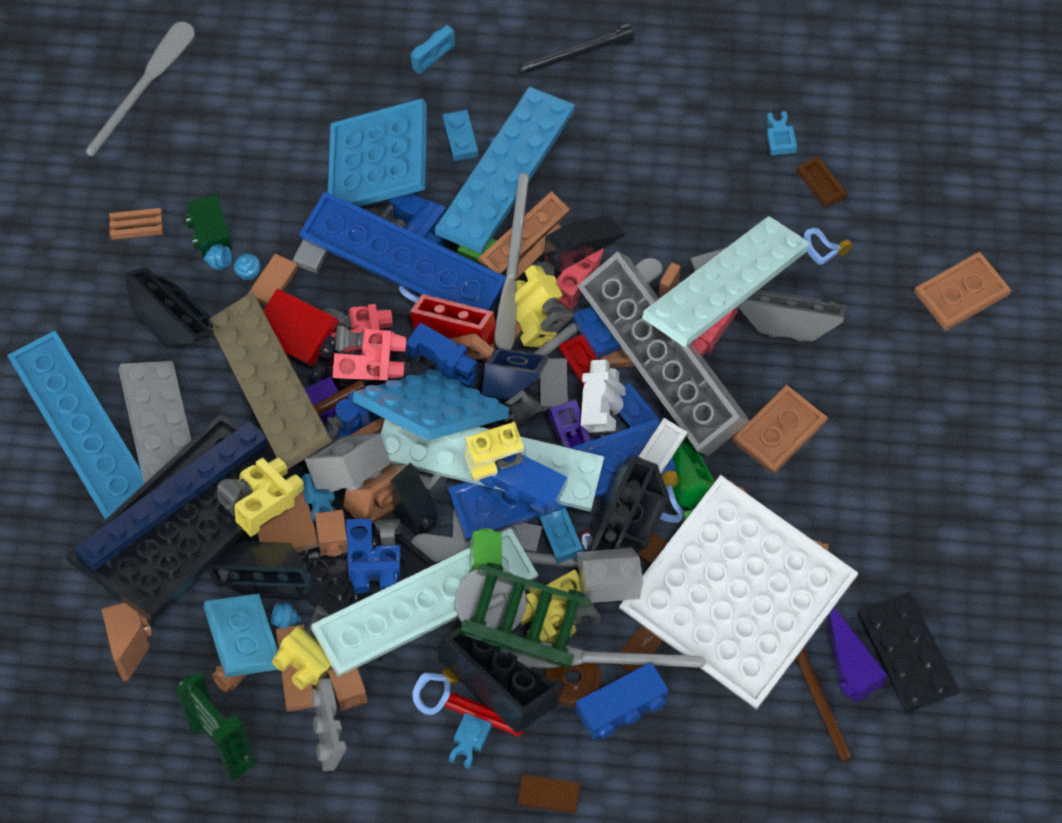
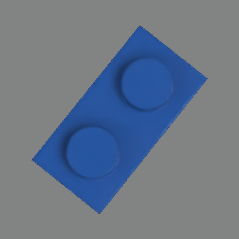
[572,306,621,359]
[619,383,661,428]

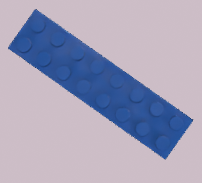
[299,191,506,311]
[448,419,676,542]

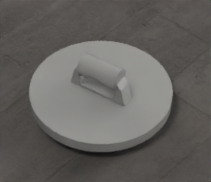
[455,569,526,630]

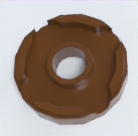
[545,663,601,706]

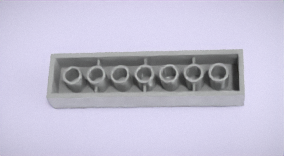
[577,251,750,456]

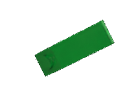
[672,436,715,509]

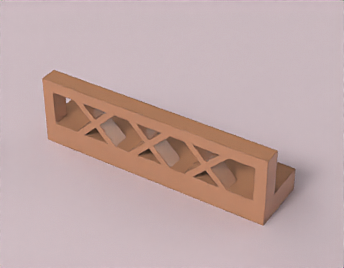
[477,191,570,275]

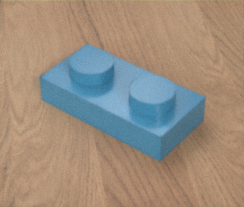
[411,25,455,74]
[442,110,478,162]
[539,508,583,564]

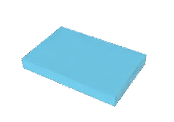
[203,594,279,677]

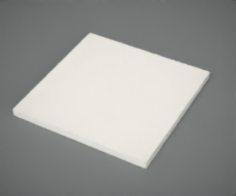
[619,475,858,710]

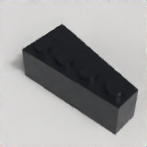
[439,628,564,734]

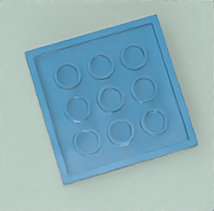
[328,99,427,207]
[353,370,509,441]

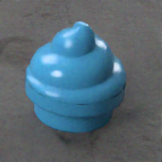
[203,244,232,271]
[234,254,261,280]
[270,602,301,629]

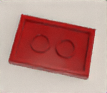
[263,288,339,366]

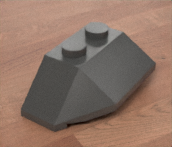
[738,290,847,342]

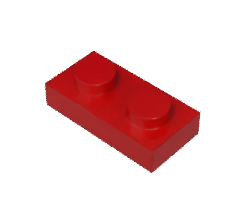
[559,334,599,388]

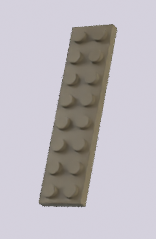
[207,292,332,470]

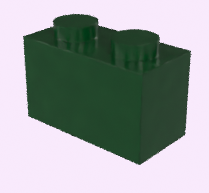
[184,194,233,258]

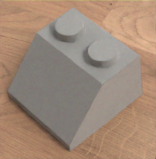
[576,548,643,603]

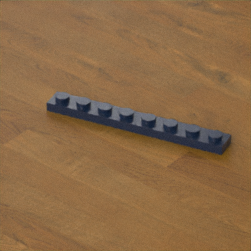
[75,421,268,571]

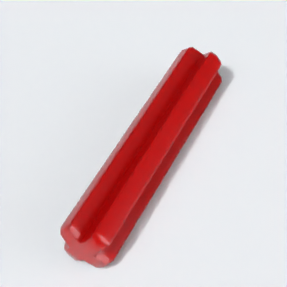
[444,692,524,736]

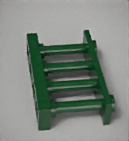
[458,562,591,669]
[175,672,256,781]

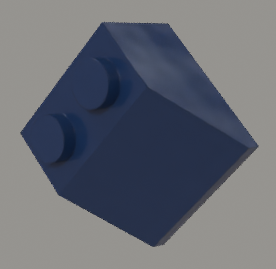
[482,347,549,401]

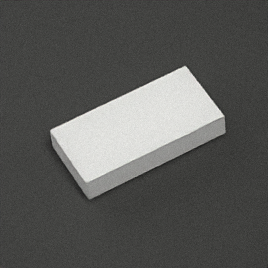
[639,418,687,474]

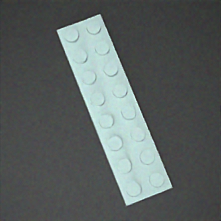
[642,216,810,347]
[380,419,604,512]
[311,528,538,677]

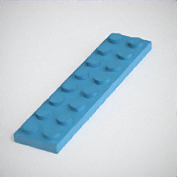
[435,87,575,254]
[7,330,144,519]

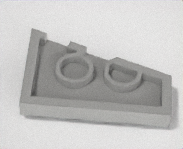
[310,679,346,771]

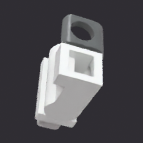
[581,360,626,438]

